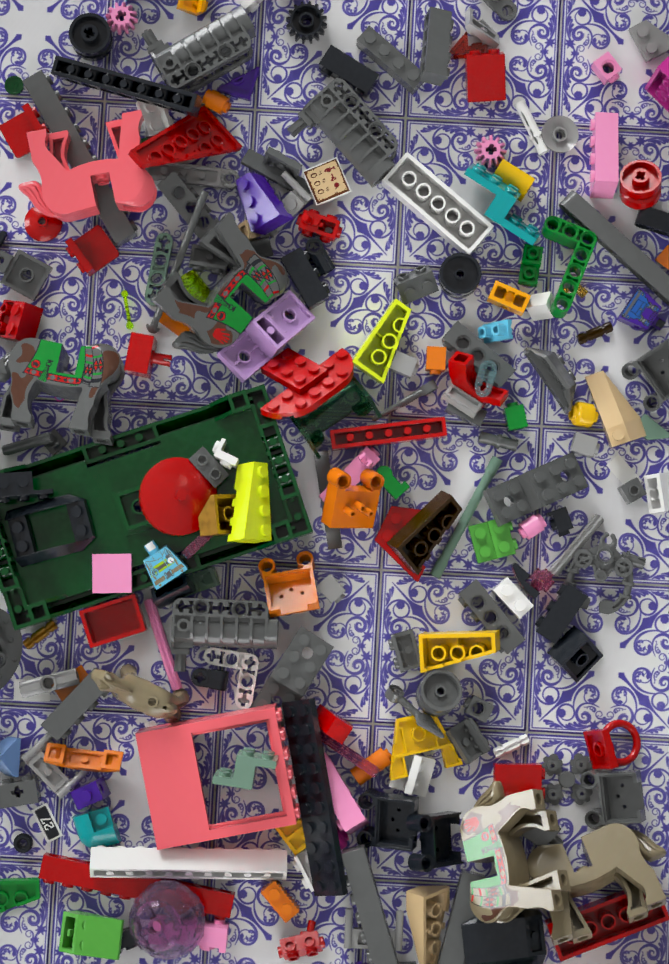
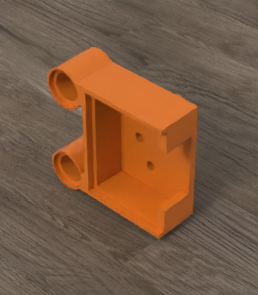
[321,467,385,528]
[258,551,320,618]

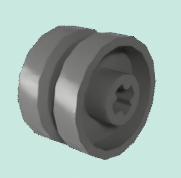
[416,669,462,717]

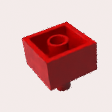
[124,332,172,379]

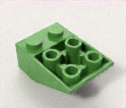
[58,910,124,960]

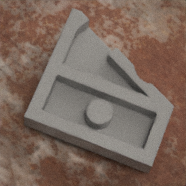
[465,7,499,49]
[628,20,669,63]

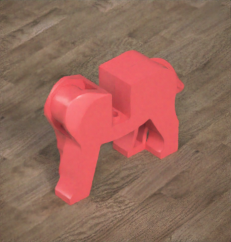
[19,110,157,222]

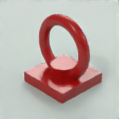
[583,719,641,769]

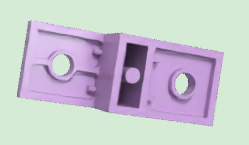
[216,290,316,383]

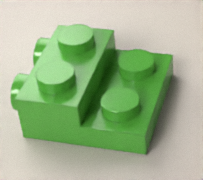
[468,519,518,564]

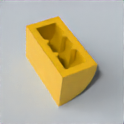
[494,159,535,202]

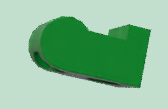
[376,466,410,500]

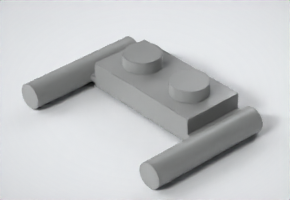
[268,171,312,238]
[21,732,89,799]
[344,908,404,951]

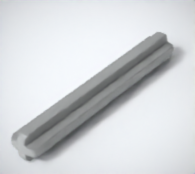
[549,514,604,577]

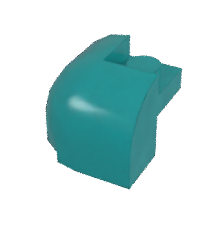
[72,806,122,848]

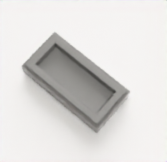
[441,384,484,419]

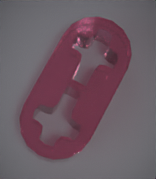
[181,535,213,560]

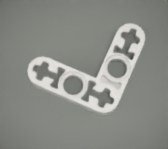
[204,647,259,709]

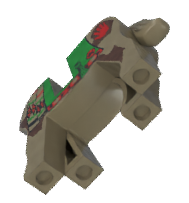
[460,781,570,923]

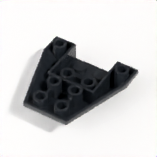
[461,908,547,964]

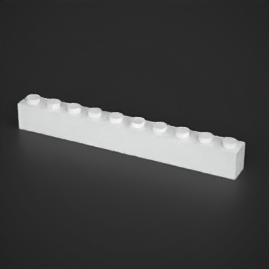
[90,845,287,880]

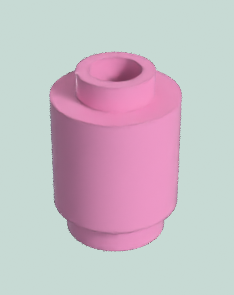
[517,513,547,540]

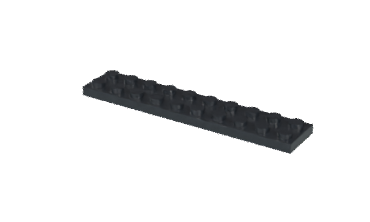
[282,698,348,896]

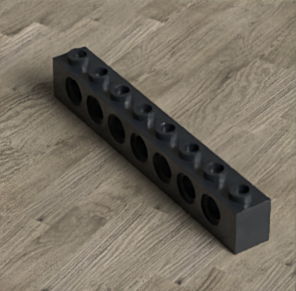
[51,55,203,118]

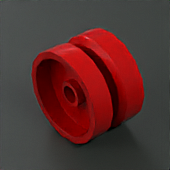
[619,160,662,210]

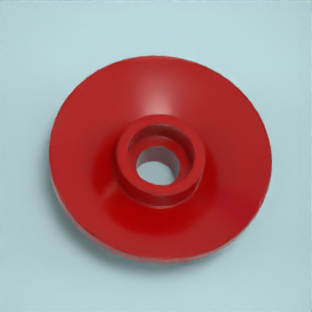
[24,207,62,242]

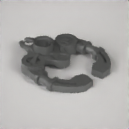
[563,532,635,615]

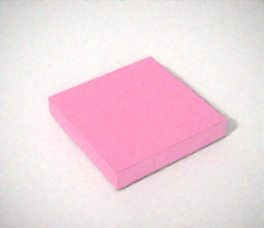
[92,554,132,593]

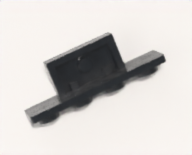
[0,471,54,503]

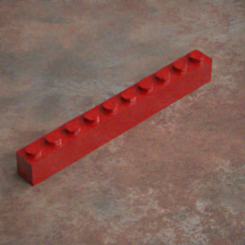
[38,852,235,920]

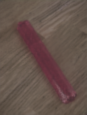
[320,729,380,777]

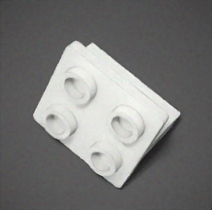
[389,754,436,797]

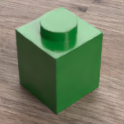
[503,402,528,432]

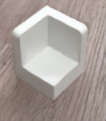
[526,291,558,321]

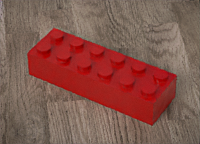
[544,890,669,961]

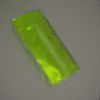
[181,270,211,303]

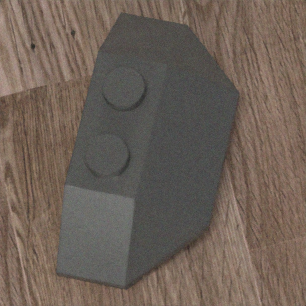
[523,347,576,414]

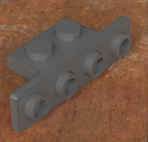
[241,147,311,195]

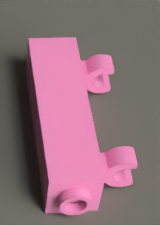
[319,446,381,502]

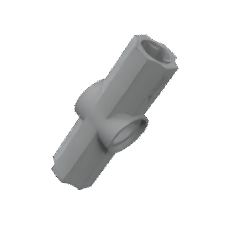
[19,668,80,698]

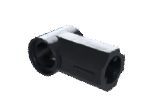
[305,238,335,276]

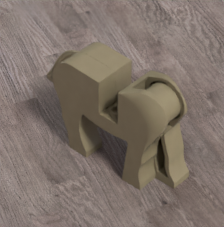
[527,823,667,946]

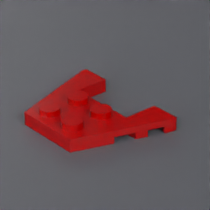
[375,506,426,582]

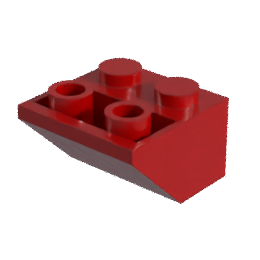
[0,300,44,343]

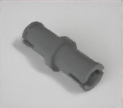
[478,431,518,452]

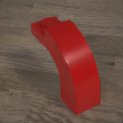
[448,351,509,408]

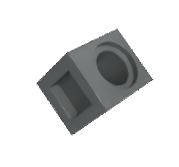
[617,477,647,504]
[463,694,495,723]

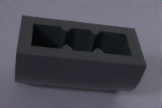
[150,572,196,609]

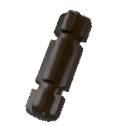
[576,322,613,345]

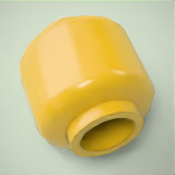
[568,402,599,428]

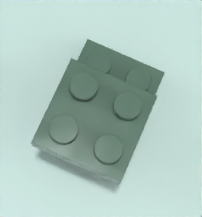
[212,747,279,790]

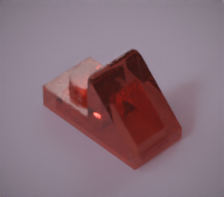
[450,32,488,60]

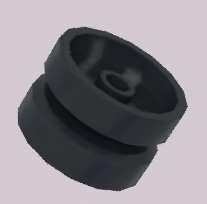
[69,13,113,61]
[438,252,482,299]

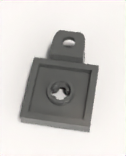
[0,249,53,301]

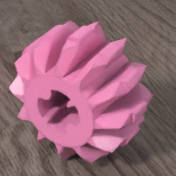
[106,2,138,35]
[474,135,507,168]

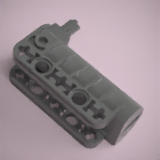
[141,6,256,93]
[287,78,398,188]
[171,598,279,672]

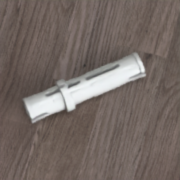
[514,100,550,156]

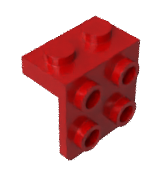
[0,103,50,158]
[65,225,119,276]

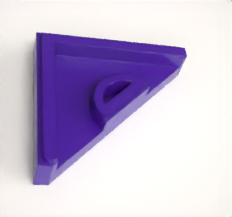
[217,66,260,102]

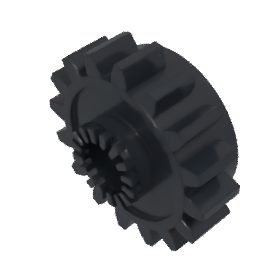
[286,1,327,44]

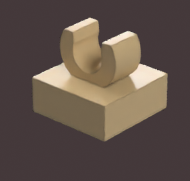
[237,220,261,241]

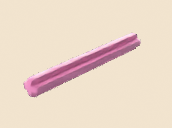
[144,598,182,691]

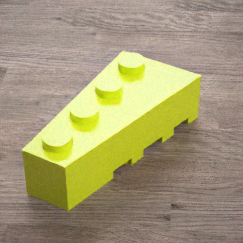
[352,299,412,384]
[227,461,272,543]

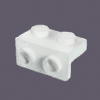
[212,438,239,470]

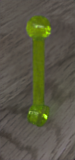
[121,290,134,330]

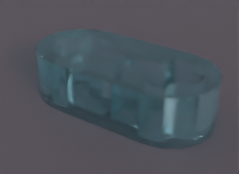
[475,360,497,397]

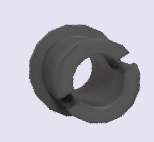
[621,551,646,570]

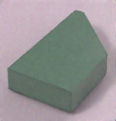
[641,413,669,441]

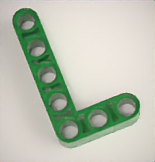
[541,216,597,319]

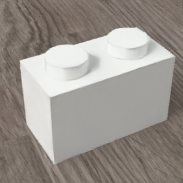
[491,577,534,619]

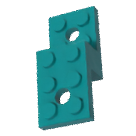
[464,163,541,246]

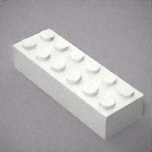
[382,152,494,255]

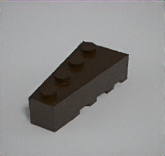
[387,490,462,575]

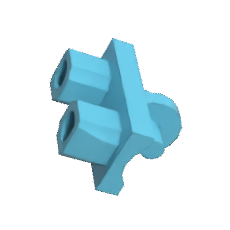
[478,319,513,344]

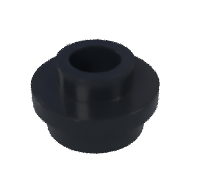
[13,833,33,853]

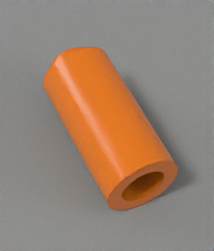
[350,748,391,786]

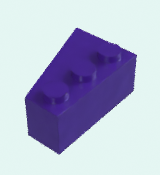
[236,172,293,235]

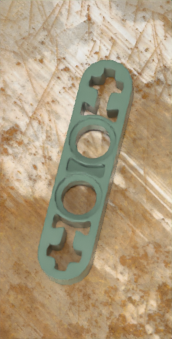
[145,233,173,306]

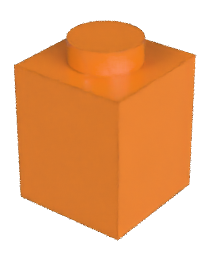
[425,346,446,375]

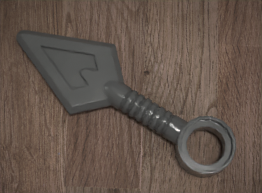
[372,379,438,421]
[385,684,444,738]

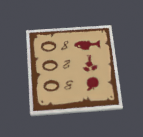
[302,157,352,206]

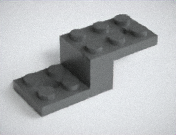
[483,452,589,527]
[250,626,334,727]

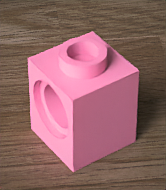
[591,51,622,85]

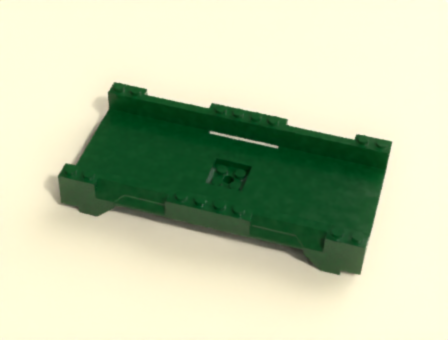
[0,384,313,631]

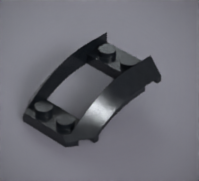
[4,494,96,567]

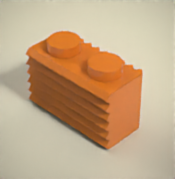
[261,880,300,923]

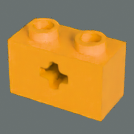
[487,280,531,316]

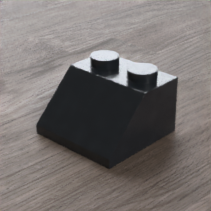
[547,626,603,683]

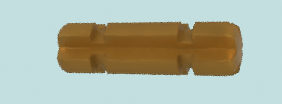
[23,620,58,649]

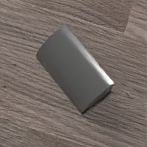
[444,403,487,429]

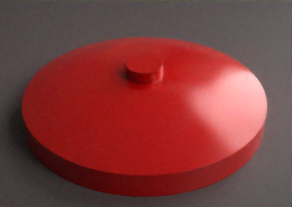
[139,457,217,536]

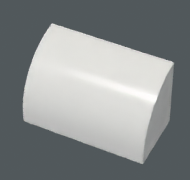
[644,472,669,514]

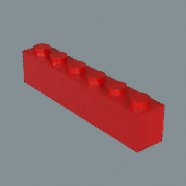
[330,416,447,451]

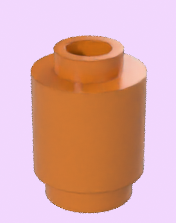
[202,89,231,115]

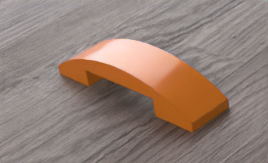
[43,742,124,772]

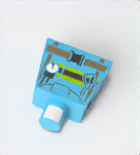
[143,540,188,590]

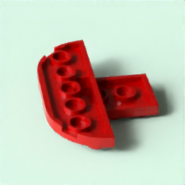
[260,348,354,419]

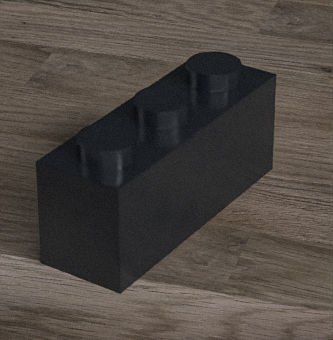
[319,45,379,98]
[281,247,330,310]
[535,581,588,644]

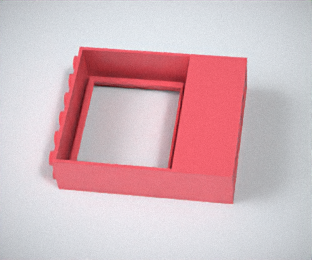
[135,703,301,850]

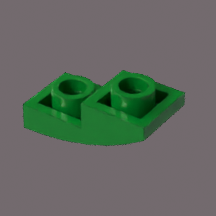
[517,244,544,287]

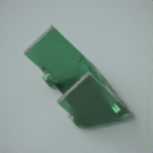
[289,376,382,459]

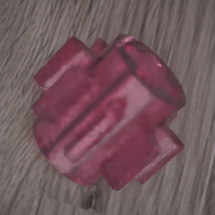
[529,568,555,592]

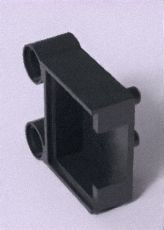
[356,788,419,852]
[406,811,464,872]

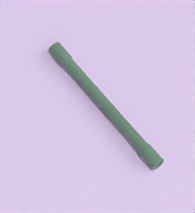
[430,456,503,579]

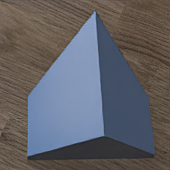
[0,736,21,777]

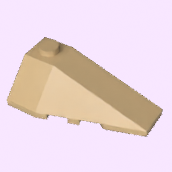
[585,371,646,449]
[406,885,450,964]

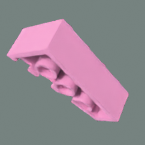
[589,112,619,199]
[324,752,370,835]
[148,914,229,953]

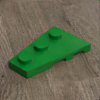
[0,877,41,913]

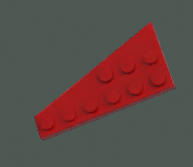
[128,105,243,169]

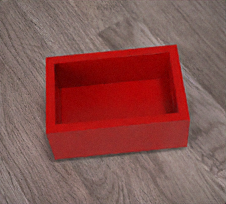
[79,593,148,648]

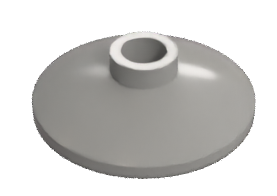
[541,115,579,153]

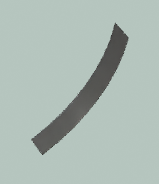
[314,450,343,550]

